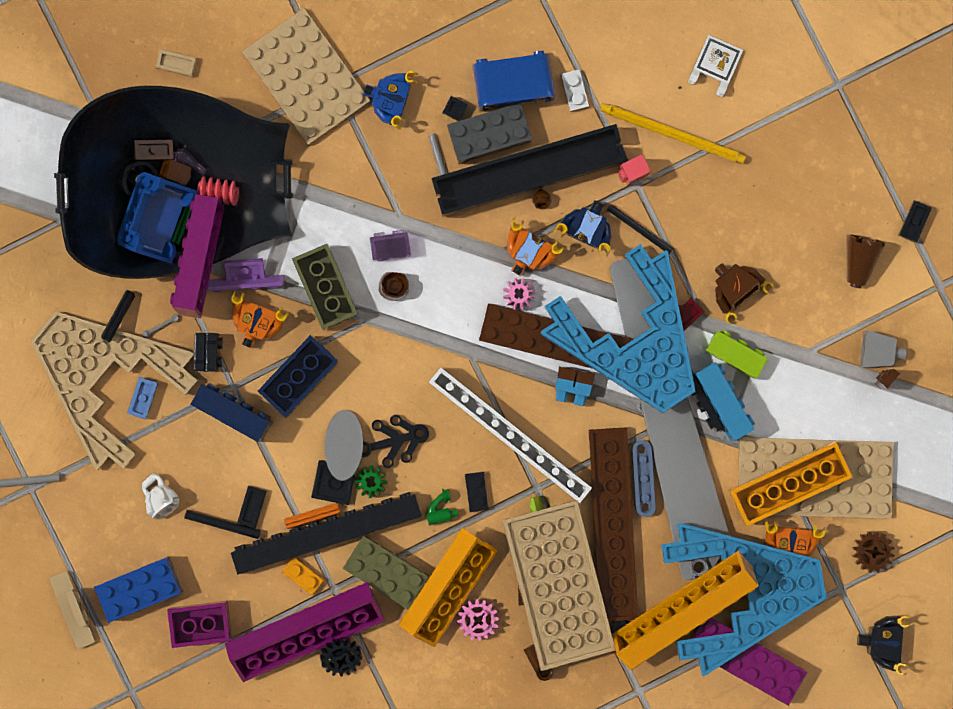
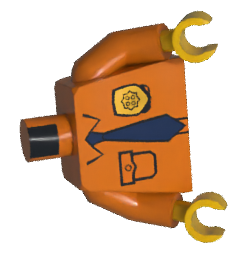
[232,291,290,348]
[765,521,825,557]

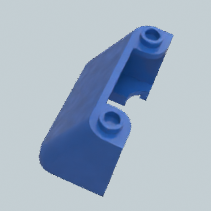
[473,51,555,111]
[117,172,198,264]

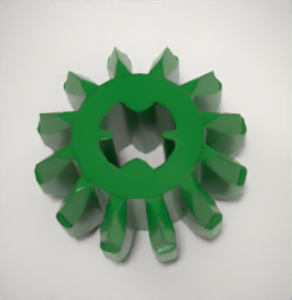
[355,465,388,498]

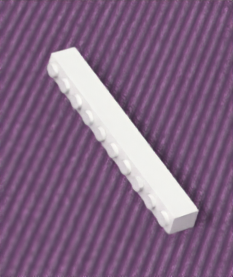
[429,368,592,503]

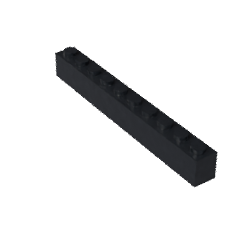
[231,492,422,575]

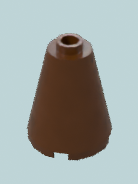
[846,234,885,289]

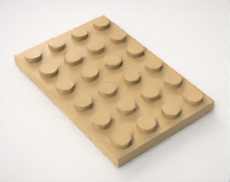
[242,8,371,146]

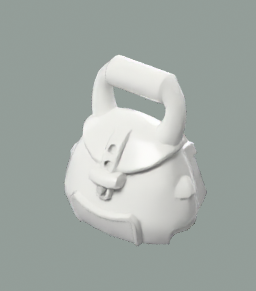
[142,473,180,519]

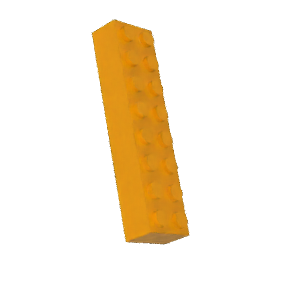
[612,550,759,670]

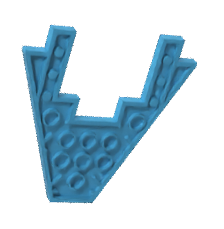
[540,244,695,414]
[661,523,827,676]

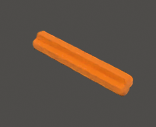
[284,503,340,529]

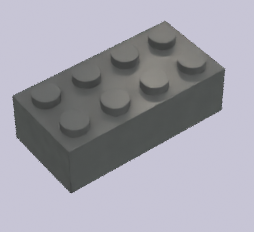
[447,103,532,164]

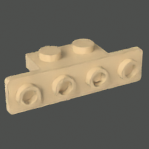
[49,571,95,649]

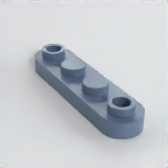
[632,440,656,517]

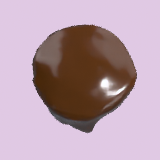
[378,272,409,301]

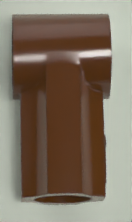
[524,644,553,681]

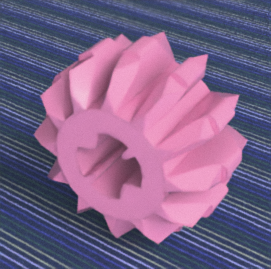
[503,278,535,310]

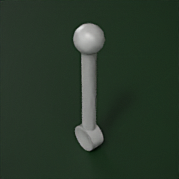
[143,314,179,338]

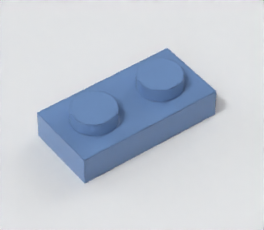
[127,377,158,419]

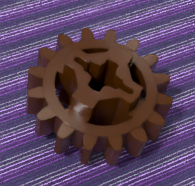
[852,531,895,573]

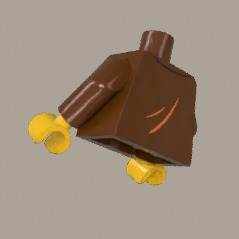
[715,263,774,324]

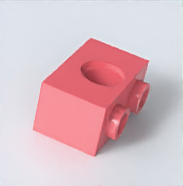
[618,154,651,186]

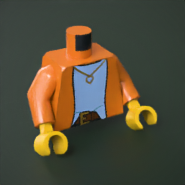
[507,217,565,276]

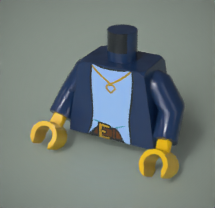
[553,200,612,257]

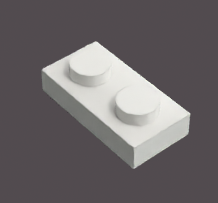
[561,69,589,112]

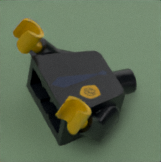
[857,615,912,675]

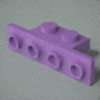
[208,258,284,292]

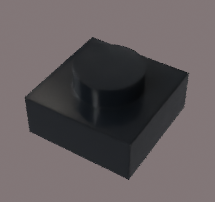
[442,96,468,121]

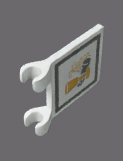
[688,35,743,97]

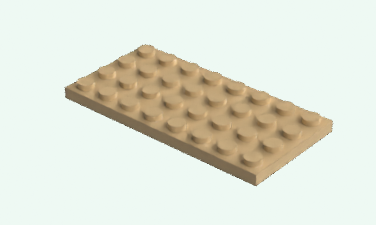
[737,437,893,519]
[502,500,615,671]

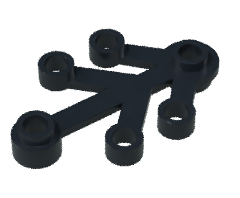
[362,415,429,468]

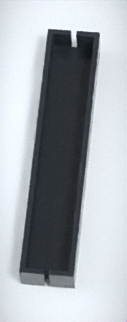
[431,124,627,217]

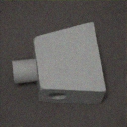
[860,331,906,368]

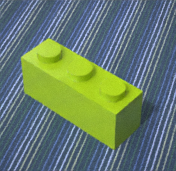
[705,330,768,379]

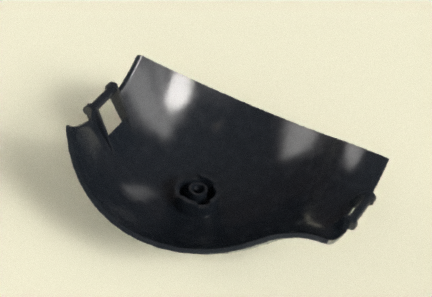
[54,86,293,279]

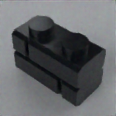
[194,333,223,372]

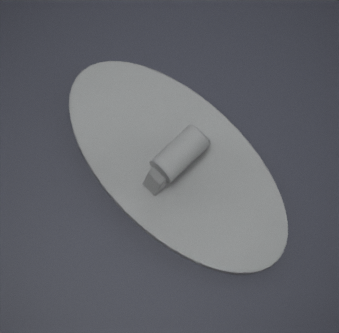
[325,410,363,481]

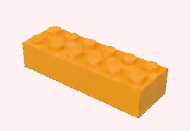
[728,442,853,526]
[399,528,498,647]

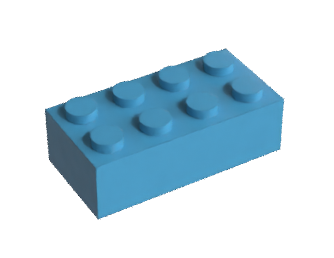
[694,362,755,441]

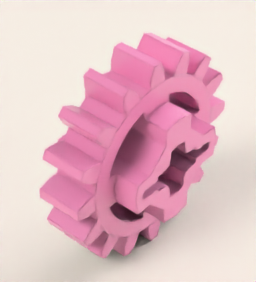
[457,598,499,641]

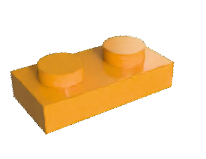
[282,557,324,595]

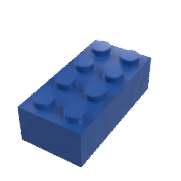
[94,556,183,623]

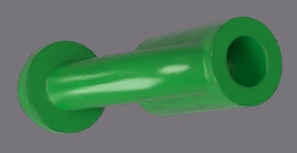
[426,489,458,526]

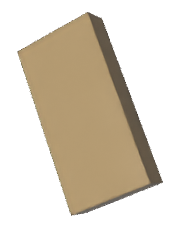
[155,49,197,77]

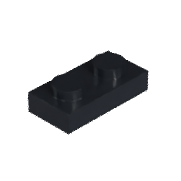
[898,200,932,243]
[465,471,489,512]

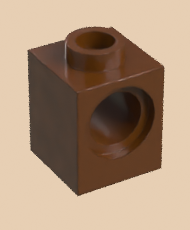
[159,160,191,186]

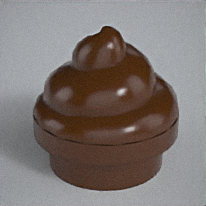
[532,189,552,209]

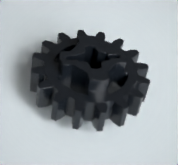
[320,637,362,677]

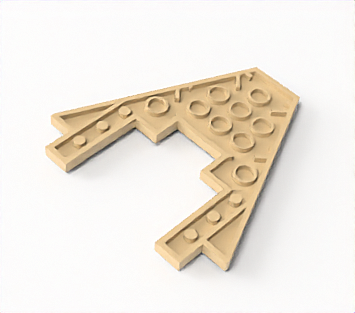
[31,311,198,470]

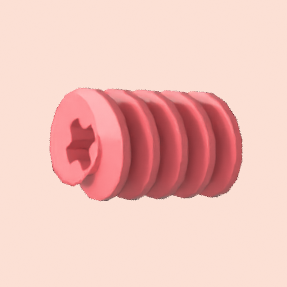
[197,176,239,206]

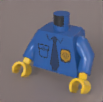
[363,71,418,130]

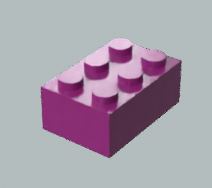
[167,600,232,648]

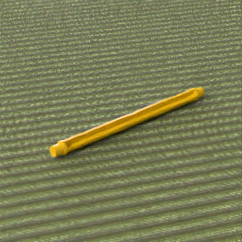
[600,103,746,164]

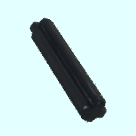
[101,290,135,342]

